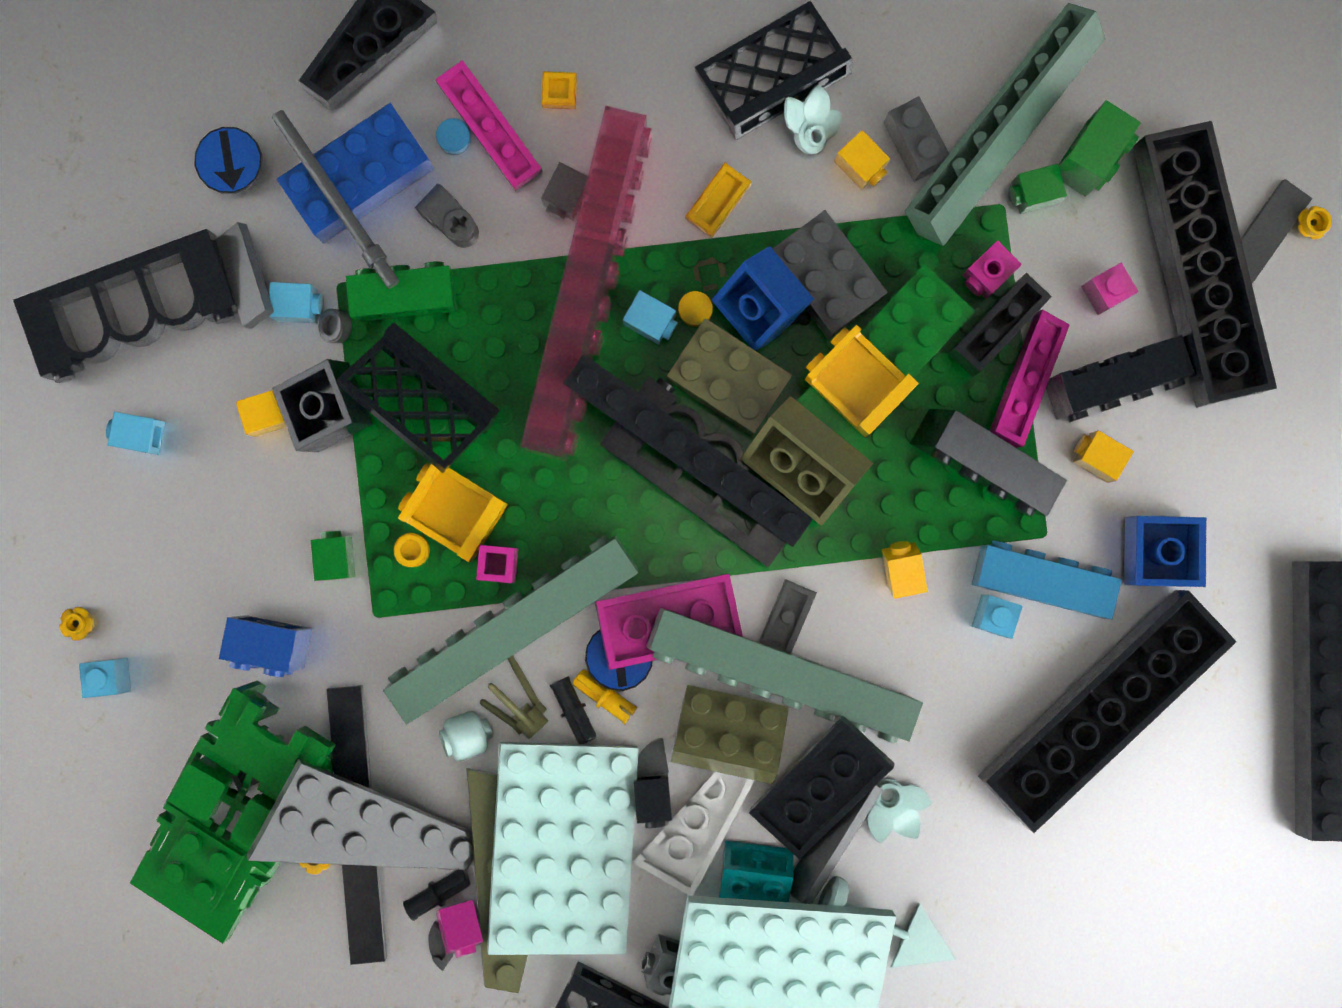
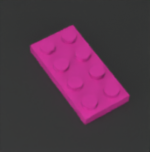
[595,574,743,670]

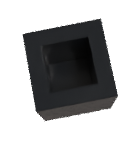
[633,774,672,828]

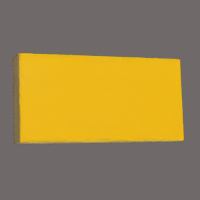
[685,163,752,238]

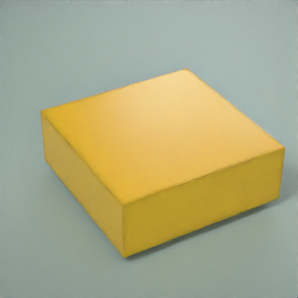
[541,71,577,109]

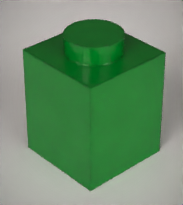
[1009,163,1067,214]
[311,531,355,581]

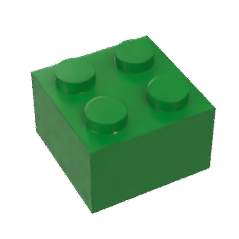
[1058,100,1141,197]

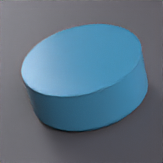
[436,118,471,155]

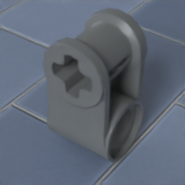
[414,183,479,248]

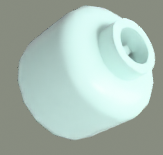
[439,711,493,762]

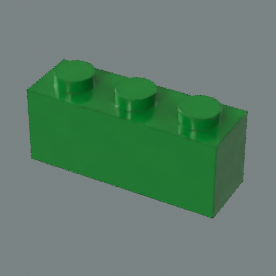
[346,261,458,322]

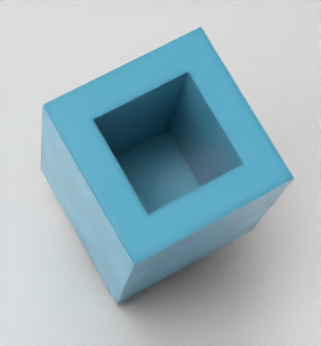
[268,282,323,323]
[623,290,678,345]
[106,412,165,455]
[971,594,1023,639]
[79,658,131,698]

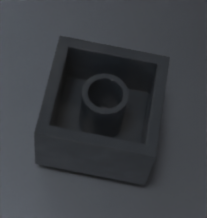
[272,359,373,452]

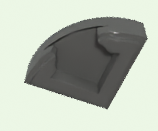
[637,738,669,778]
[428,920,455,971]

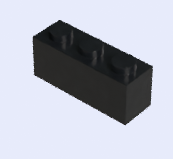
[948,273,1052,377]

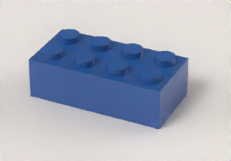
[276,103,434,244]

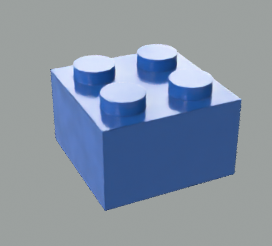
[712,246,814,352]
[1124,516,1207,587]
[219,615,313,677]

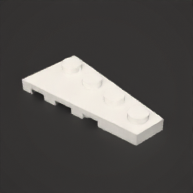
[633,772,755,896]

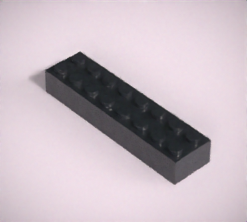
[1133,121,1277,408]
[1292,561,1342,842]
[978,590,1237,833]

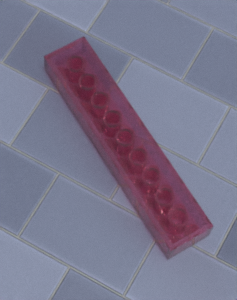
[521,106,652,462]

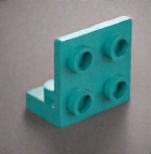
[719,840,794,902]

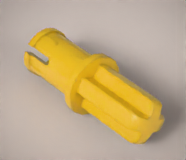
[573,669,638,725]

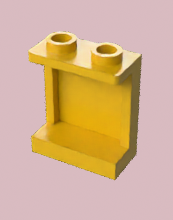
[805,325,919,437]
[398,463,509,562]

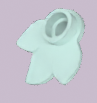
[784,85,841,154]
[867,778,932,843]

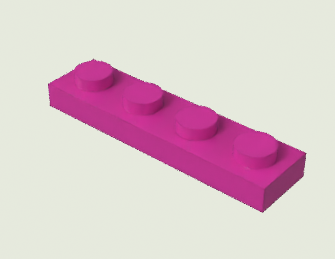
[435,60,543,191]
[990,309,1070,448]

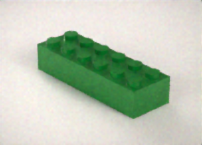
[797,264,975,445]

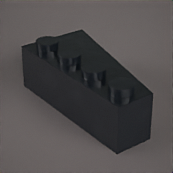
[1046,335,1195,423]

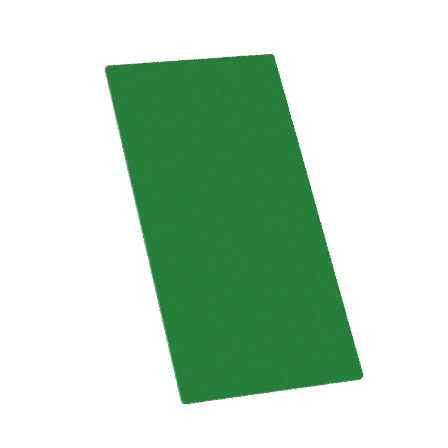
[336,204,1047,618]

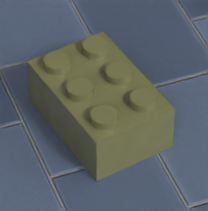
[667,318,792,436]
[740,396,873,526]
[670,685,789,784]

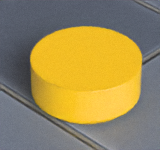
[678,291,713,327]
[394,533,430,567]

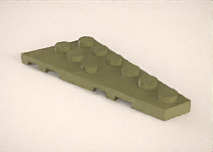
[466,768,528,993]

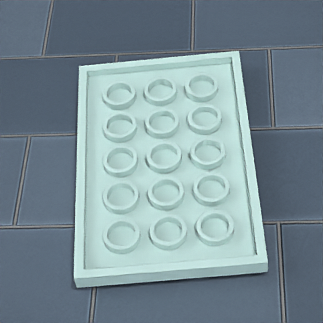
[487,742,639,955]
[669,896,896,1008]

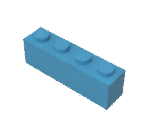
[971,540,1122,620]

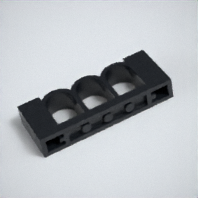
[13,229,238,383]
[600,377,803,567]

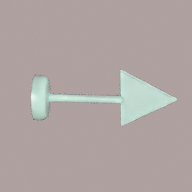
[818,876,956,968]

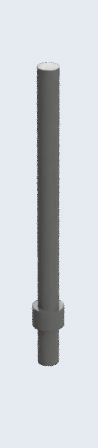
[272,110,399,289]

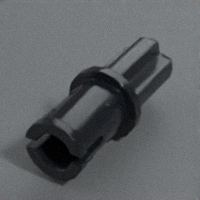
[549,676,596,744]
[403,869,471,921]

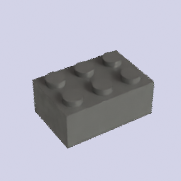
[773,210,888,340]

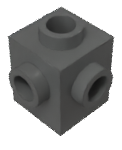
[641,934,680,996]

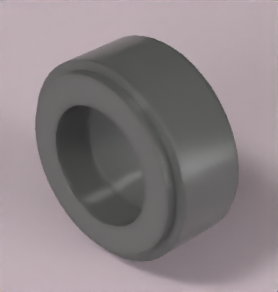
[318,308,352,343]

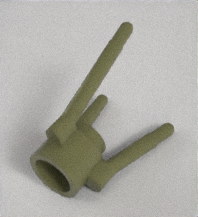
[480,656,548,739]

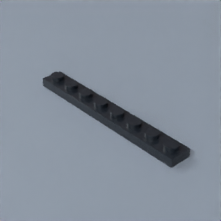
[563,354,813,547]

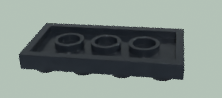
[749,716,895,860]

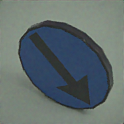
[194,127,263,194]
[585,629,653,692]

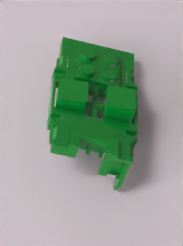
[130,680,336,944]

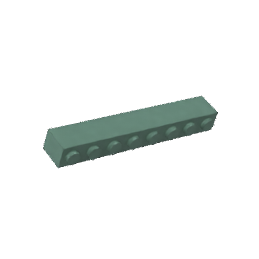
[905,3,1106,246]
[383,535,638,725]
[646,607,923,744]

